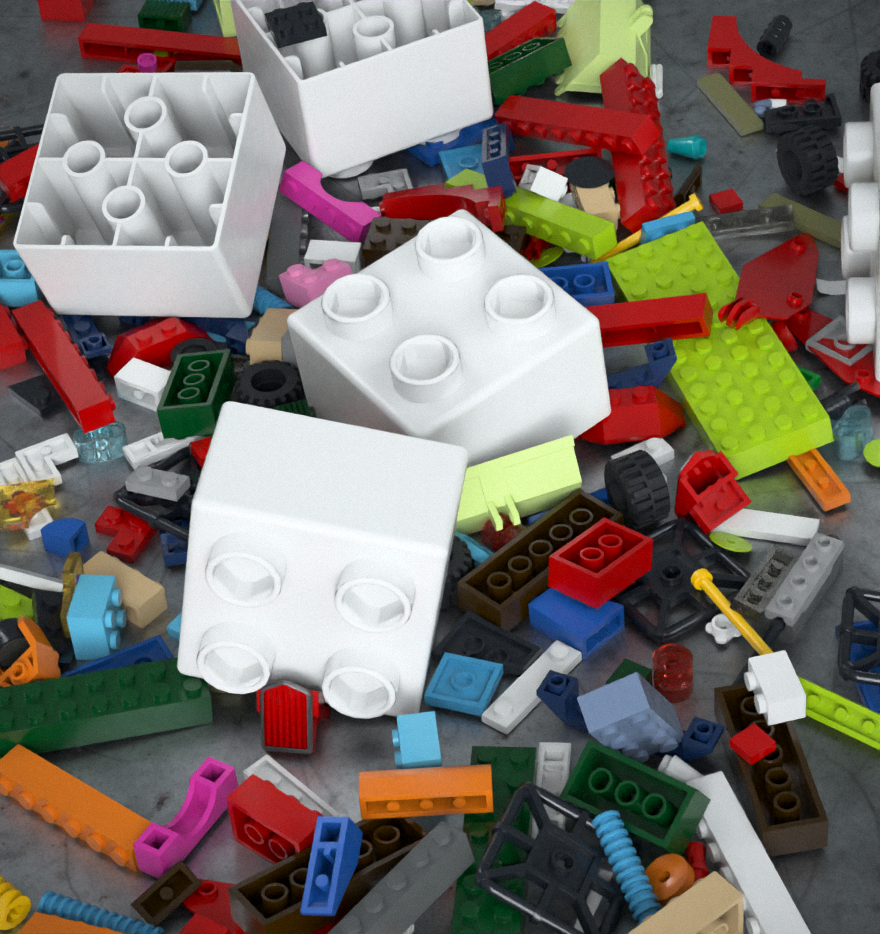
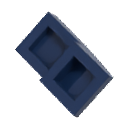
[159,518,189,567]

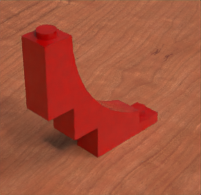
[707,15,826,105]
[379,183,507,232]

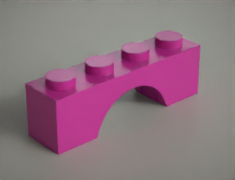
[279,161,381,243]
[133,756,238,879]

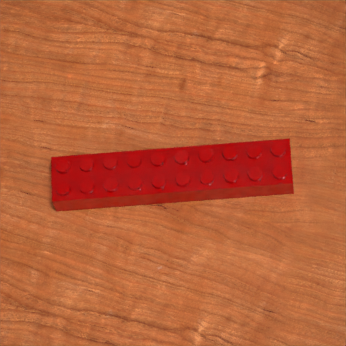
[600,57,676,234]

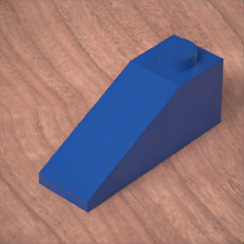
[300,816,363,916]

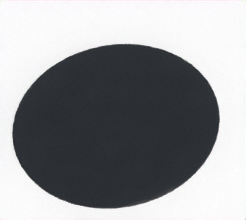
[564,156,615,188]

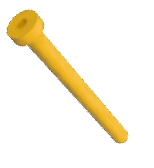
[589,193,704,263]
[690,568,774,655]

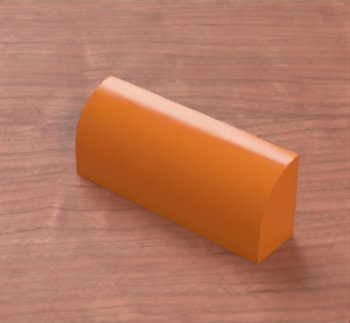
[359,764,494,820]

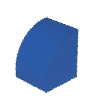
[40,518,90,561]

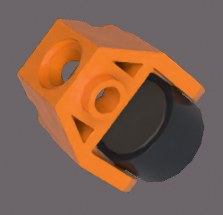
[0,615,61,687]

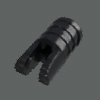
[819,382,867,423]

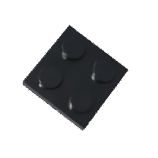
[264,1,327,48]

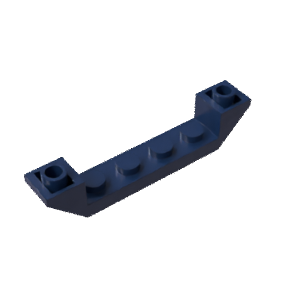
[482,122,516,199]
[59,315,112,362]
[119,316,250,362]
[607,337,677,390]
[536,670,724,762]

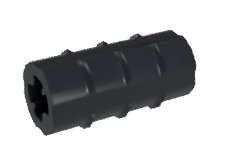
[757,15,793,59]

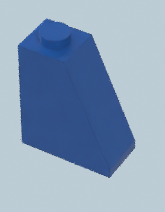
[528,588,625,661]

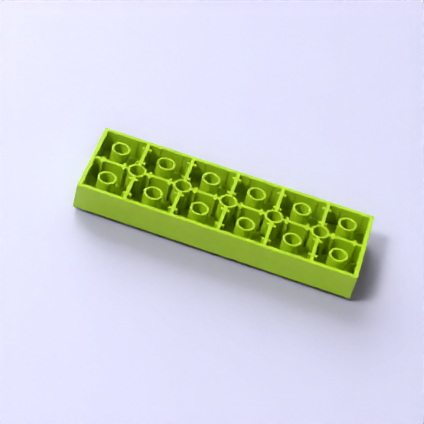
[604,221,834,480]

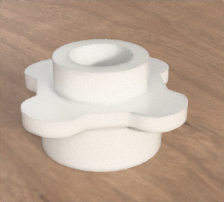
[706,614,742,644]

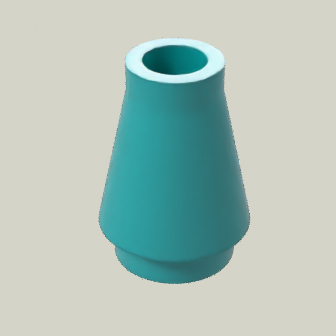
[668,135,707,160]

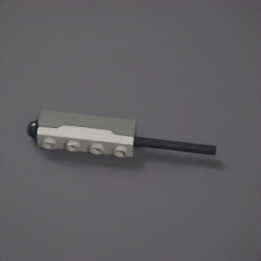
[732,532,844,685]

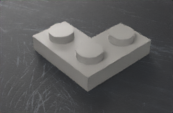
[357,168,413,200]

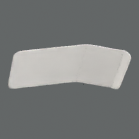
[816,278,847,295]

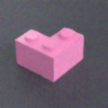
[278,258,352,309]

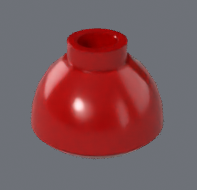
[770,319,798,353]

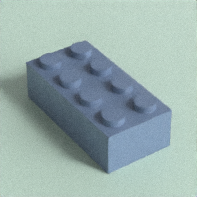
[577,672,684,763]

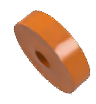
[643,853,694,907]

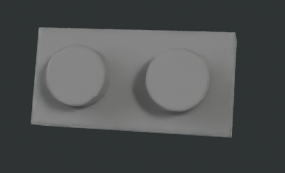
[125,466,191,501]

